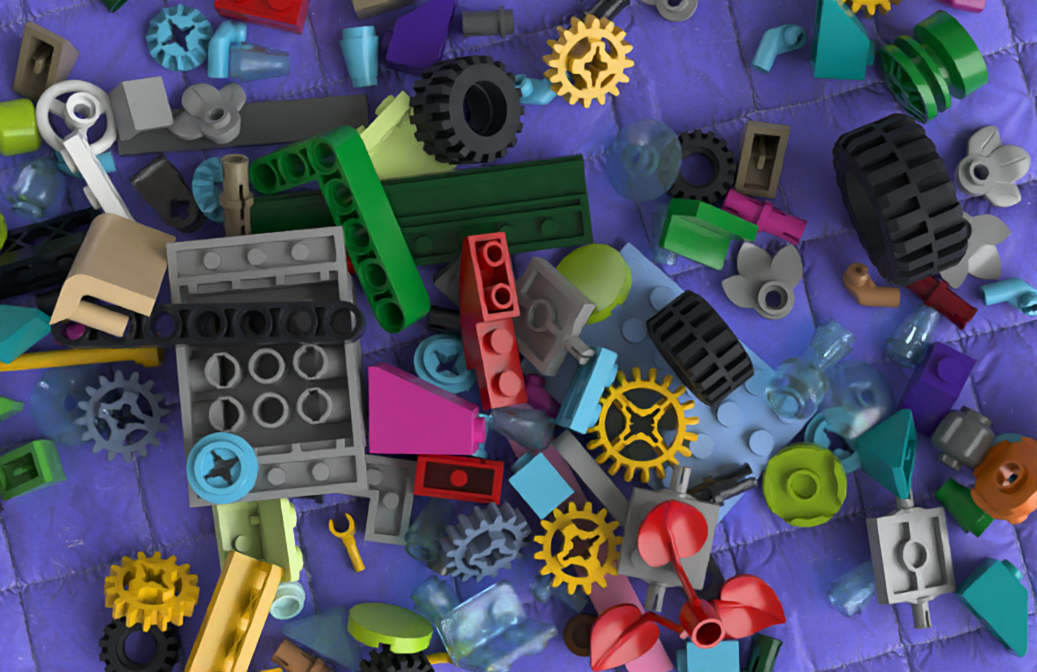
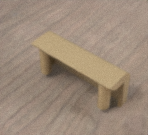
[49,213,176,338]

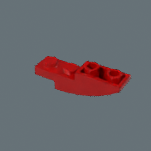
[459,232,528,410]

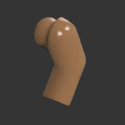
[843,262,900,308]

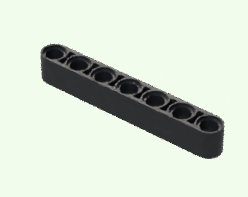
[50,301,366,349]

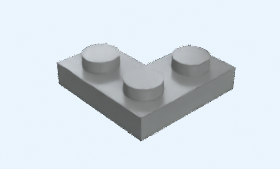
[339,454,417,546]

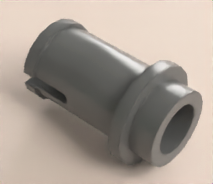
[462,6,514,39]

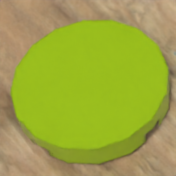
[556,243,632,325]
[762,442,848,527]
[347,603,433,654]

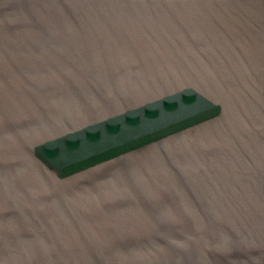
[250,153,594,275]

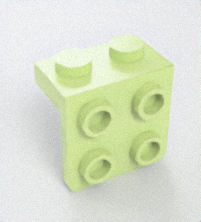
[356,90,458,179]
[212,498,303,583]

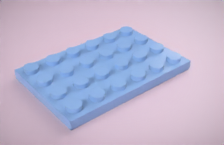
[521,242,818,525]

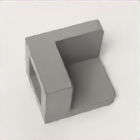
[108,76,174,141]

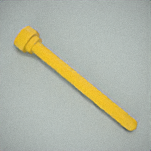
[0,333,164,372]

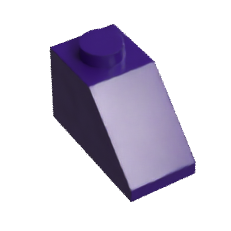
[381,0,458,78]
[892,341,977,438]

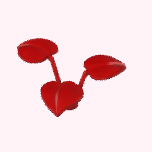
[590,499,786,672]

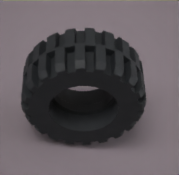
[832,113,968,287]

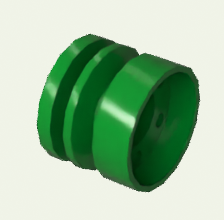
[876,10,988,124]

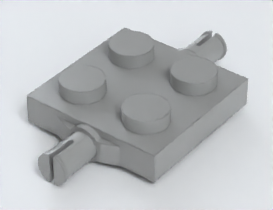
[512,257,596,376]
[616,464,720,612]
[866,483,956,629]

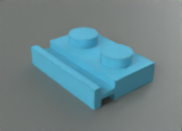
[554,345,618,435]

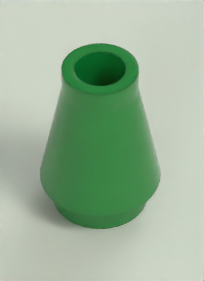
[934,477,994,538]

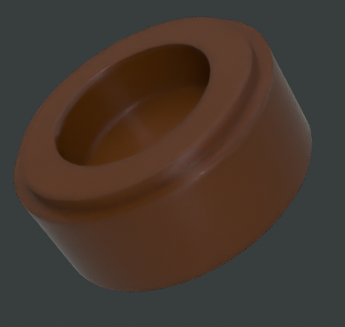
[563,613,597,657]

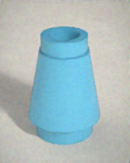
[338,26,380,88]

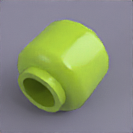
[0,98,42,156]

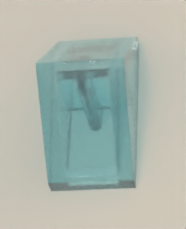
[281,603,363,672]

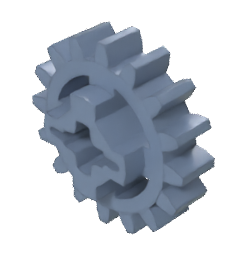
[75,370,170,463]
[438,502,532,582]

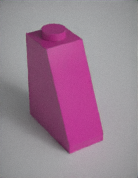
[368,362,486,455]

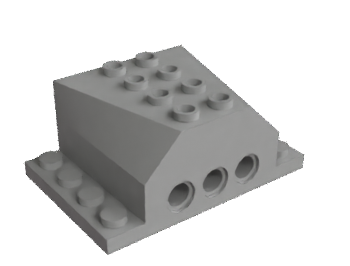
[166,226,369,508]

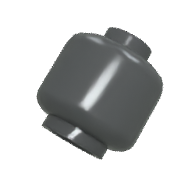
[931,406,995,472]

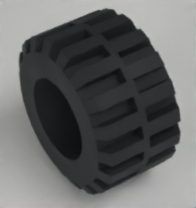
[409,55,524,165]
[646,290,754,407]

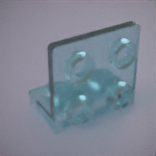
[433,579,558,672]

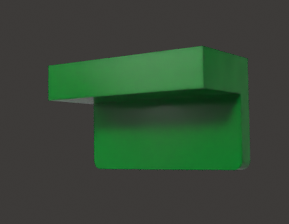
[659,198,759,270]

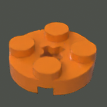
[971,437,1037,524]

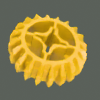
[586,367,699,483]

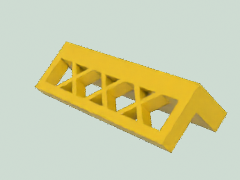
[183,550,285,672]

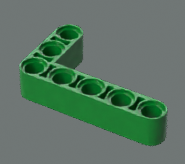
[249,125,430,333]

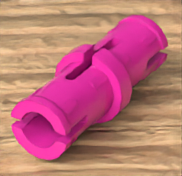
[720,188,807,245]

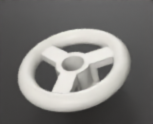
[35,80,117,155]

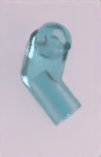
[529,573,590,615]

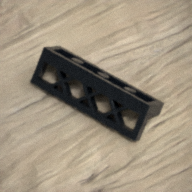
[0,206,101,300]

